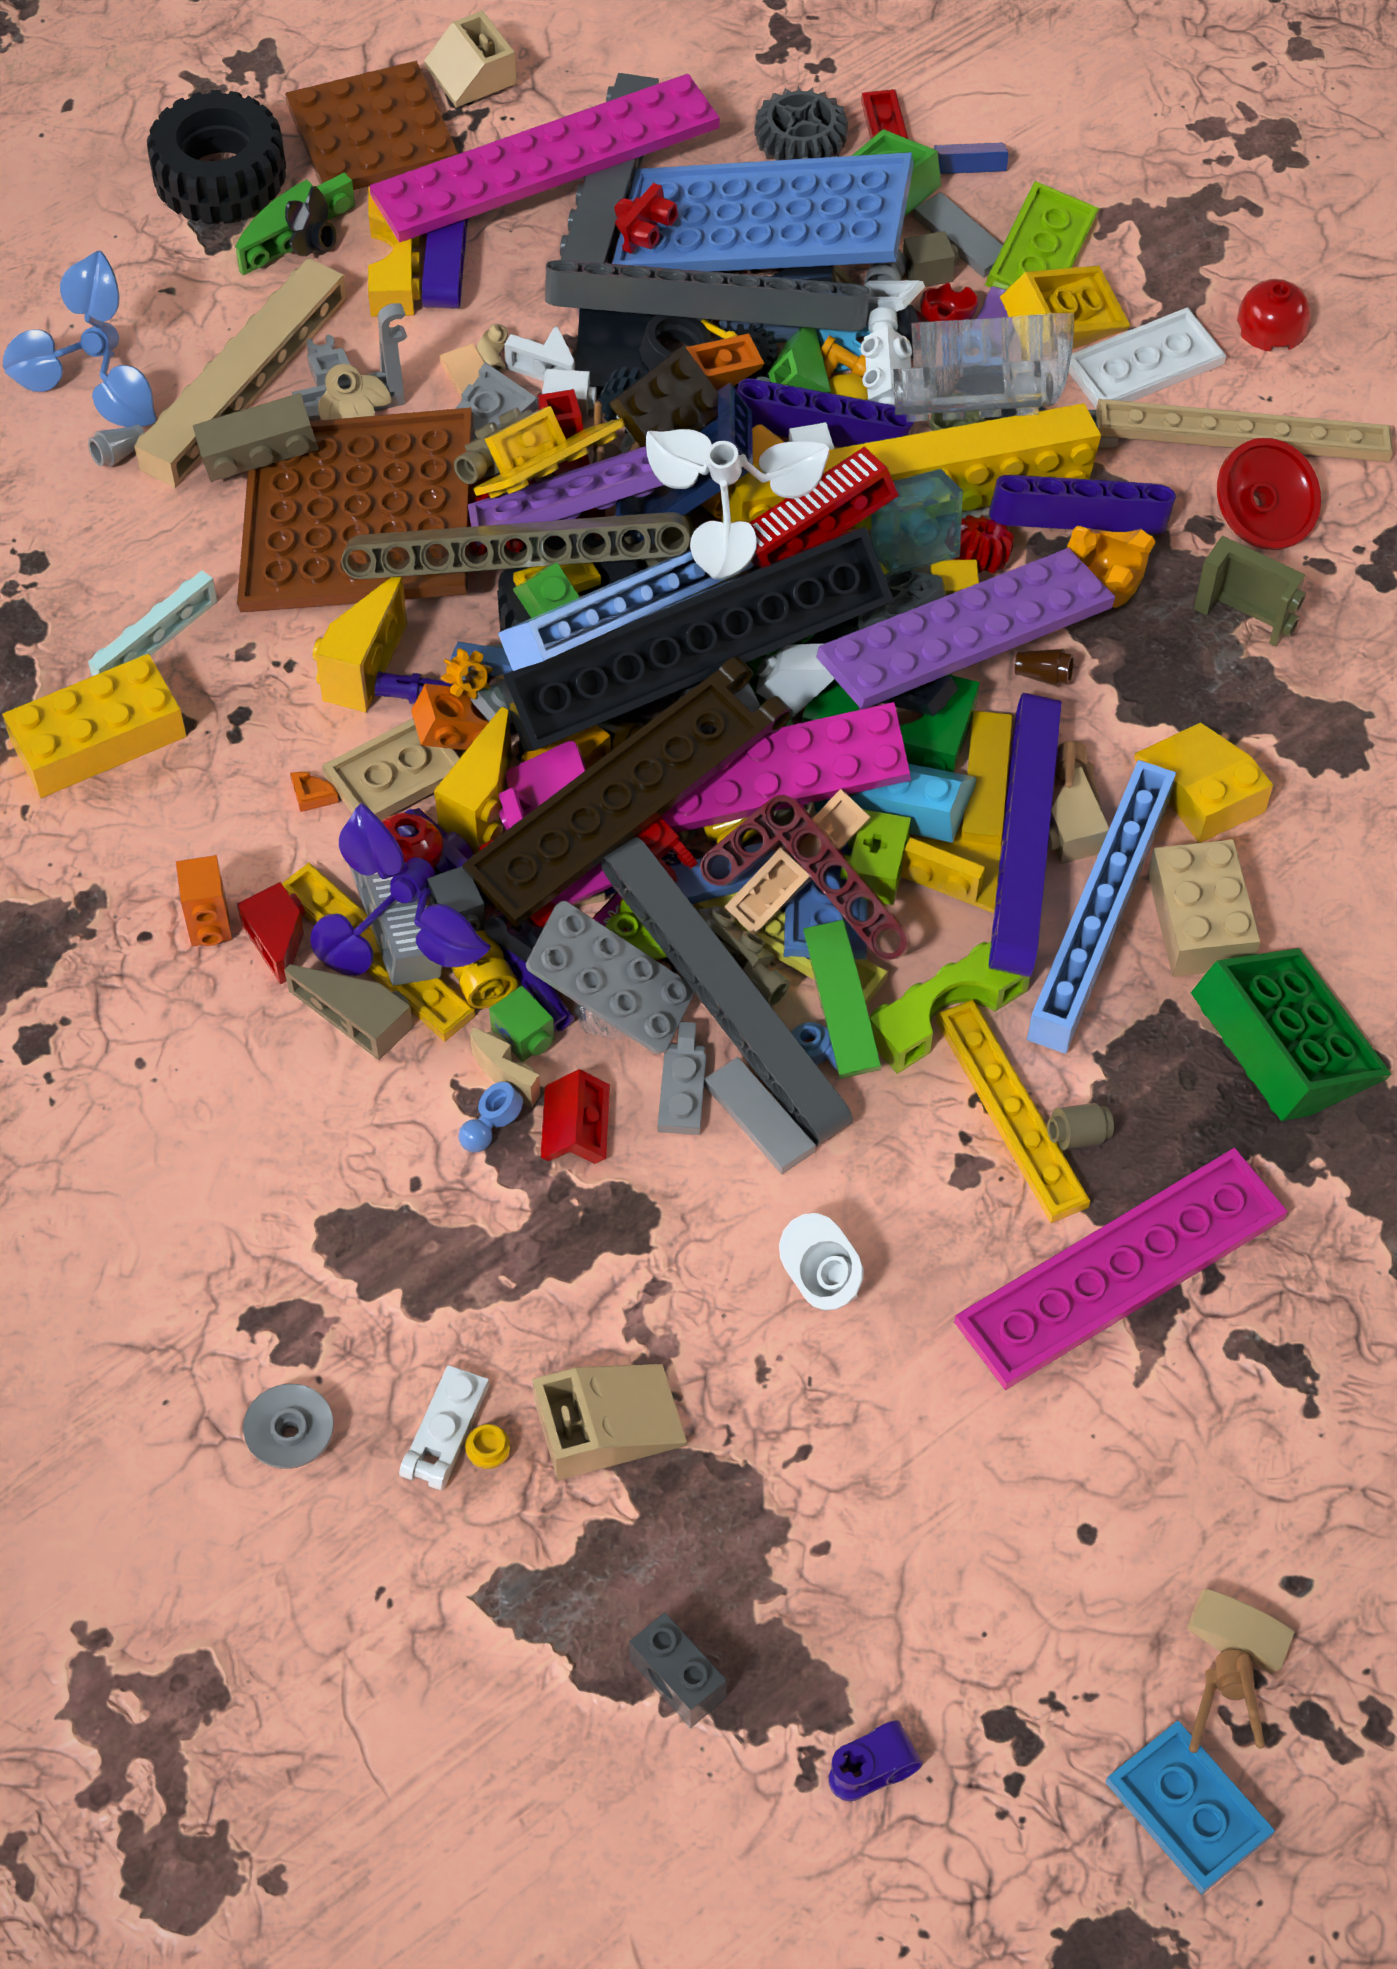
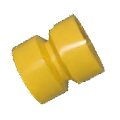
[451,930,518,1009]

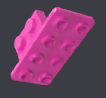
[498,741,613,906]

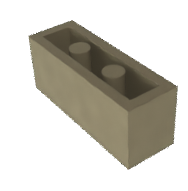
[193,393,319,482]

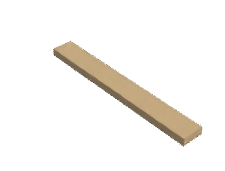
[1096,399,1393,462]

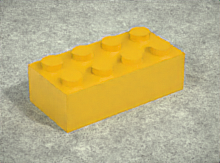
[2,653,187,798]

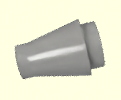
[88,424,144,467]

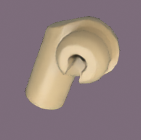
[476,323,508,373]

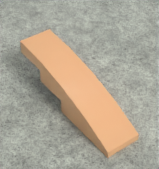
[725,789,871,935]

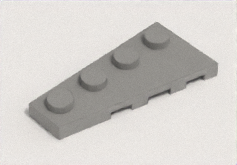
[456,362,538,440]

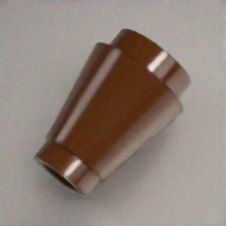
[1015,649,1074,687]

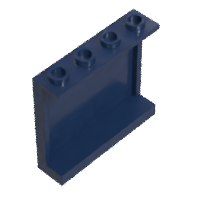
[615,382,753,544]

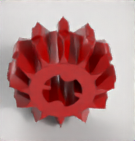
[948,515,1014,573]

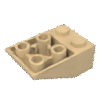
[532,1364,687,1481]

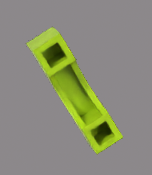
[869,942,1030,1074]

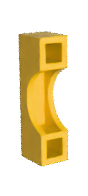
[368,186,421,317]

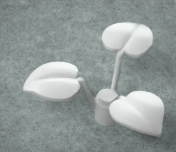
[646,429,829,580]

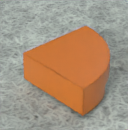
[290,772,339,812]

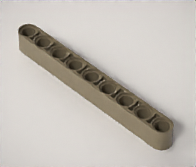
[341,512,690,579]

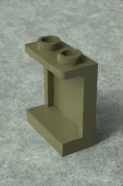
[1194,536,1306,647]

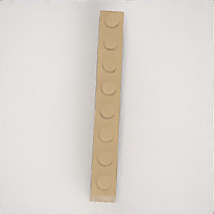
[134,258,347,488]

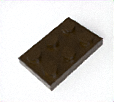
[609,345,718,447]

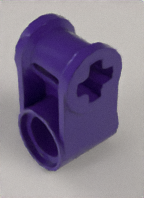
[828,1720,923,1802]

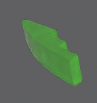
[803,920,881,1079]

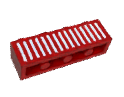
[749,446,899,568]

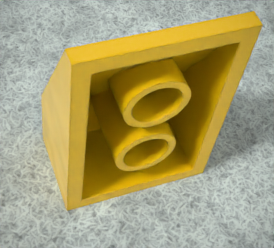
[1000,265,1130,359]
[312,576,408,713]
[434,707,512,855]
[1134,722,1273,843]

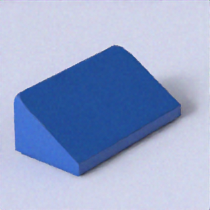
[934,142,1008,174]

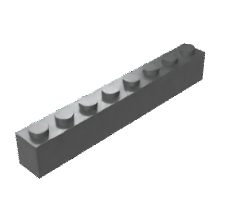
[560,72,659,264]

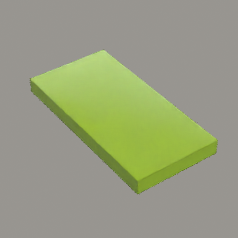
[985,181,1099,290]

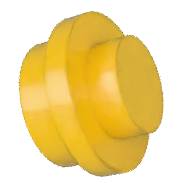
[465,1424,511,1469]

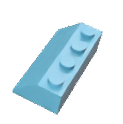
[814,764,977,843]

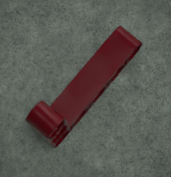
[700,795,910,960]

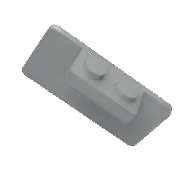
[526,901,694,1054]

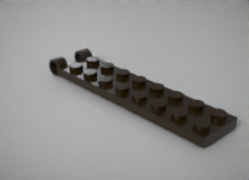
[462,656,793,927]

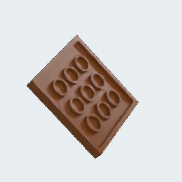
[285,60,458,190]

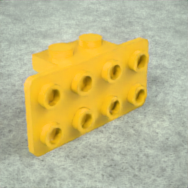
[473,406,625,498]
[901,823,1002,914]

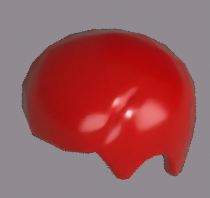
[920,282,978,332]

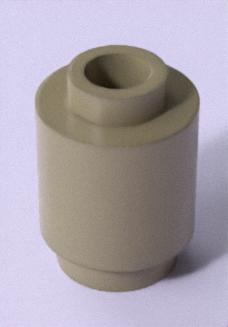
[1047,1103,1114,1150]

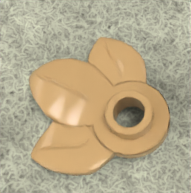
[318,364,391,420]

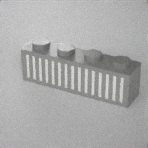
[348,830,442,986]

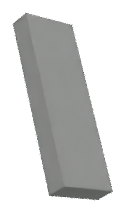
[914,192,1003,278]
[704,1057,816,1175]

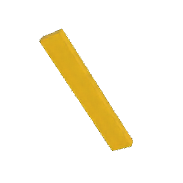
[282,862,475,1042]
[936,999,1090,1223]

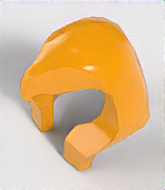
[1067,525,1156,608]

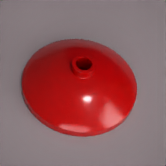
[1217,438,1321,550]

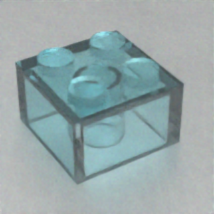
[871,469,963,575]

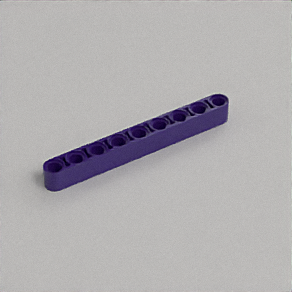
[988,692,1062,977]

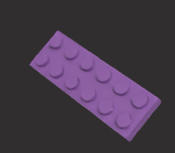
[468,446,664,546]

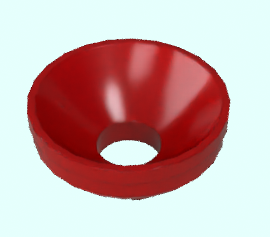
[380,813,443,869]

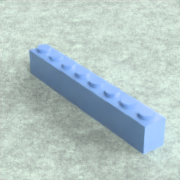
[498,550,755,671]
[1027,760,1176,1054]

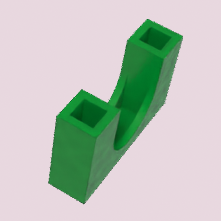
[802,675,980,773]

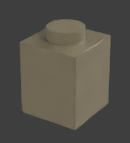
[903,231,959,287]

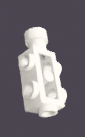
[861,307,914,408]

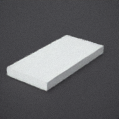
[1063,307,1226,408]

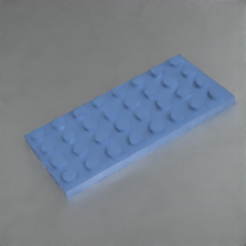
[612,152,914,272]

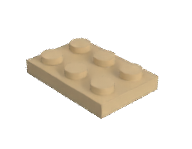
[322,718,460,820]

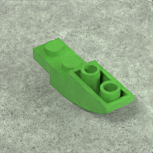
[235,172,355,275]

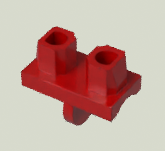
[614,183,678,254]

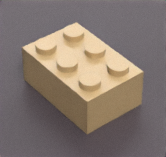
[1148,839,1261,977]

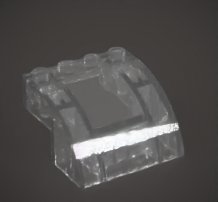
[893,313,1074,422]

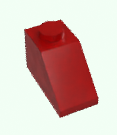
[237,882,305,985]

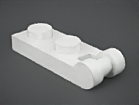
[399,1365,489,1491]

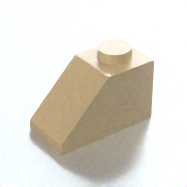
[1048,767,1109,864]

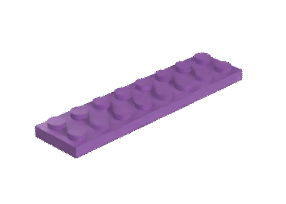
[816,548,1115,709]

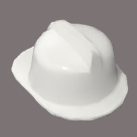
[779,1213,864,1311]

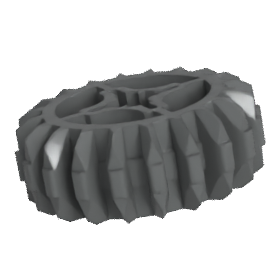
[754,86,848,161]

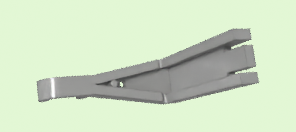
[292,303,407,421]

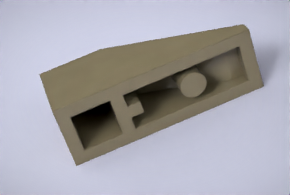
[284,964,413,1060]

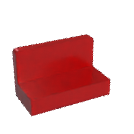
[541,1069,610,1164]

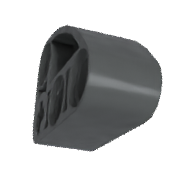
[858,569,947,630]

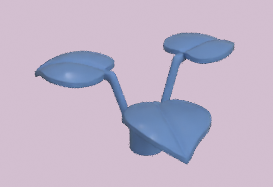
[3,250,157,427]

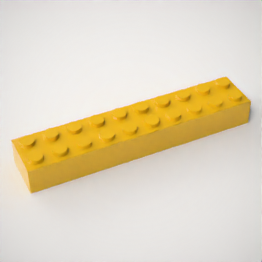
[721,403,1101,534]

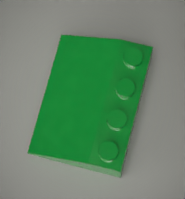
[1190,948,1391,1122]

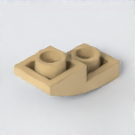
[470,1027,541,1108]
[1186,1589,1295,1674]

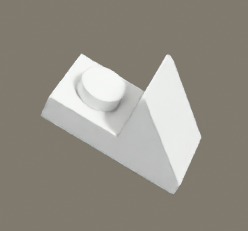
[504,326,575,381]

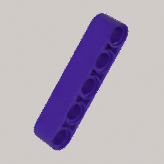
[422,218,468,309]
[736,379,914,447]
[989,475,1176,534]

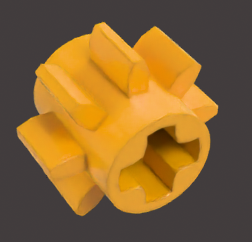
[440,648,493,699]

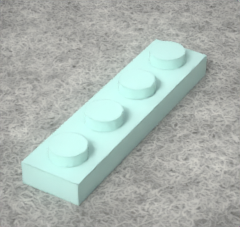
[88,570,217,676]

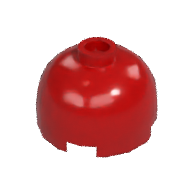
[1237,279,1310,351]

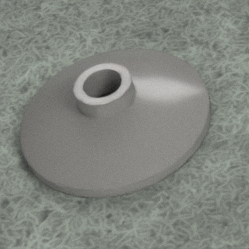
[243,1384,334,1469]

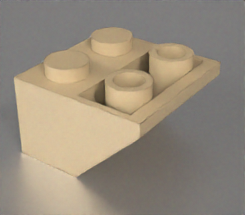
[424,10,517,108]

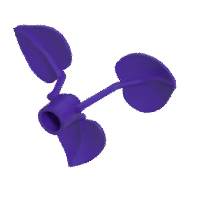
[310,803,491,976]

